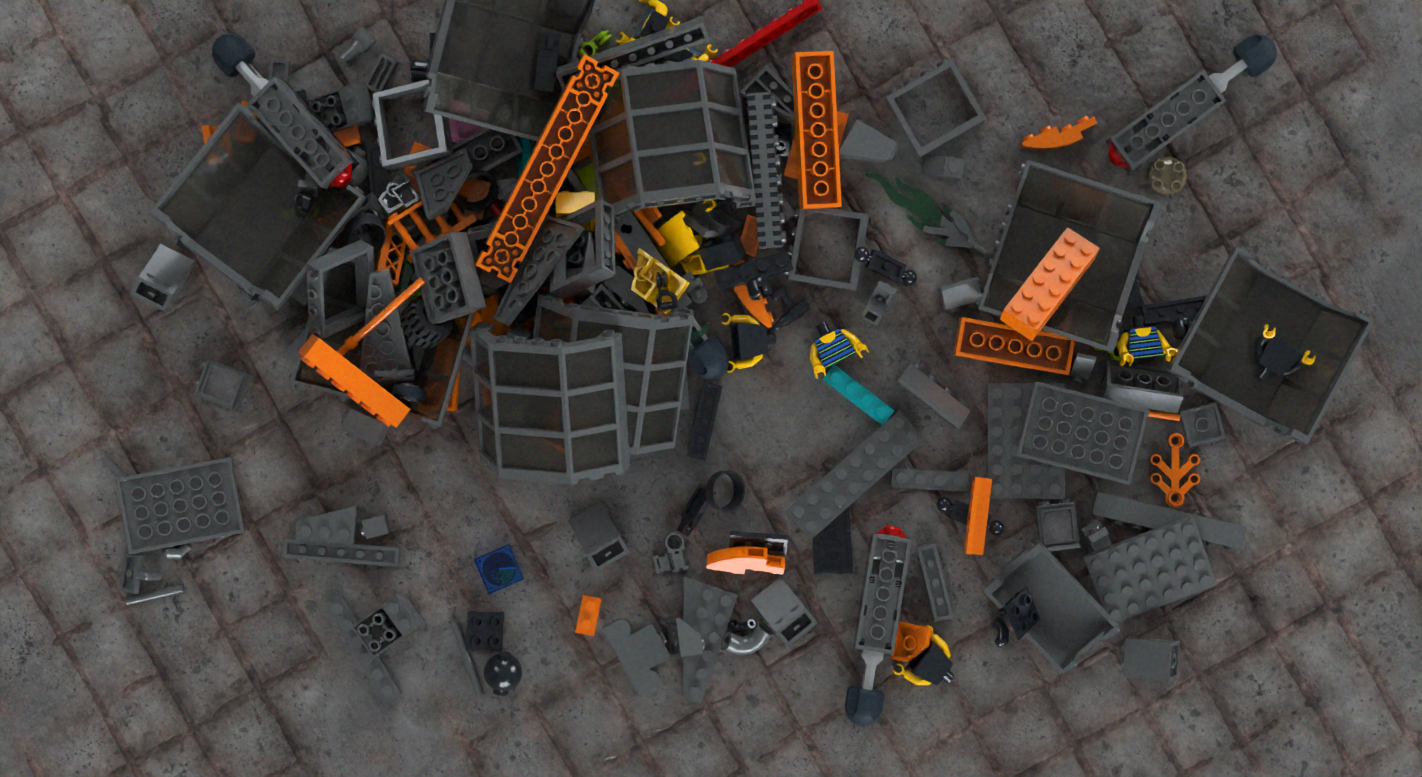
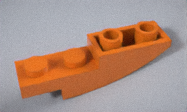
[1019,116,1097,150]
[733,260,774,328]
[706,546,785,575]

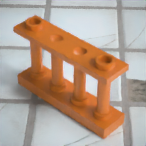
[385,200,477,264]

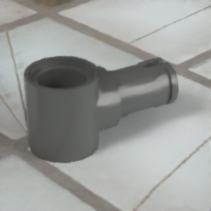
[340,27,377,64]

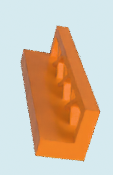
[374,218,406,287]
[963,476,992,555]

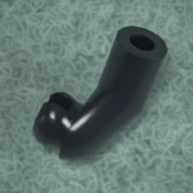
[992,617,1009,647]
[728,619,756,633]

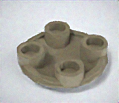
[1148,157,1187,195]

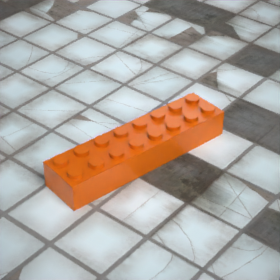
[791,51,842,210]

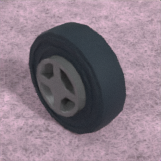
[392,383,427,402]

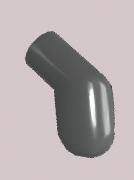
[162,543,192,559]

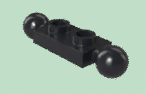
[854,247,917,285]
[936,497,1004,536]

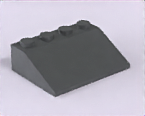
[410,232,486,325]

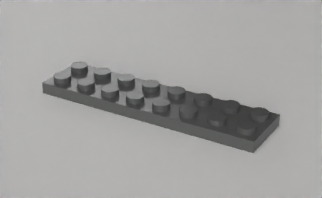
[785,410,925,541]

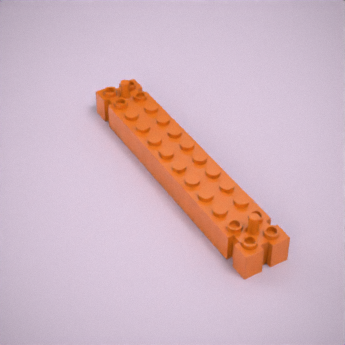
[475,54,619,283]

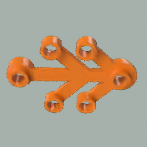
[1149,433,1200,508]

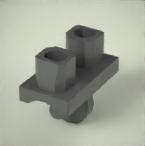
[682,272,707,304]

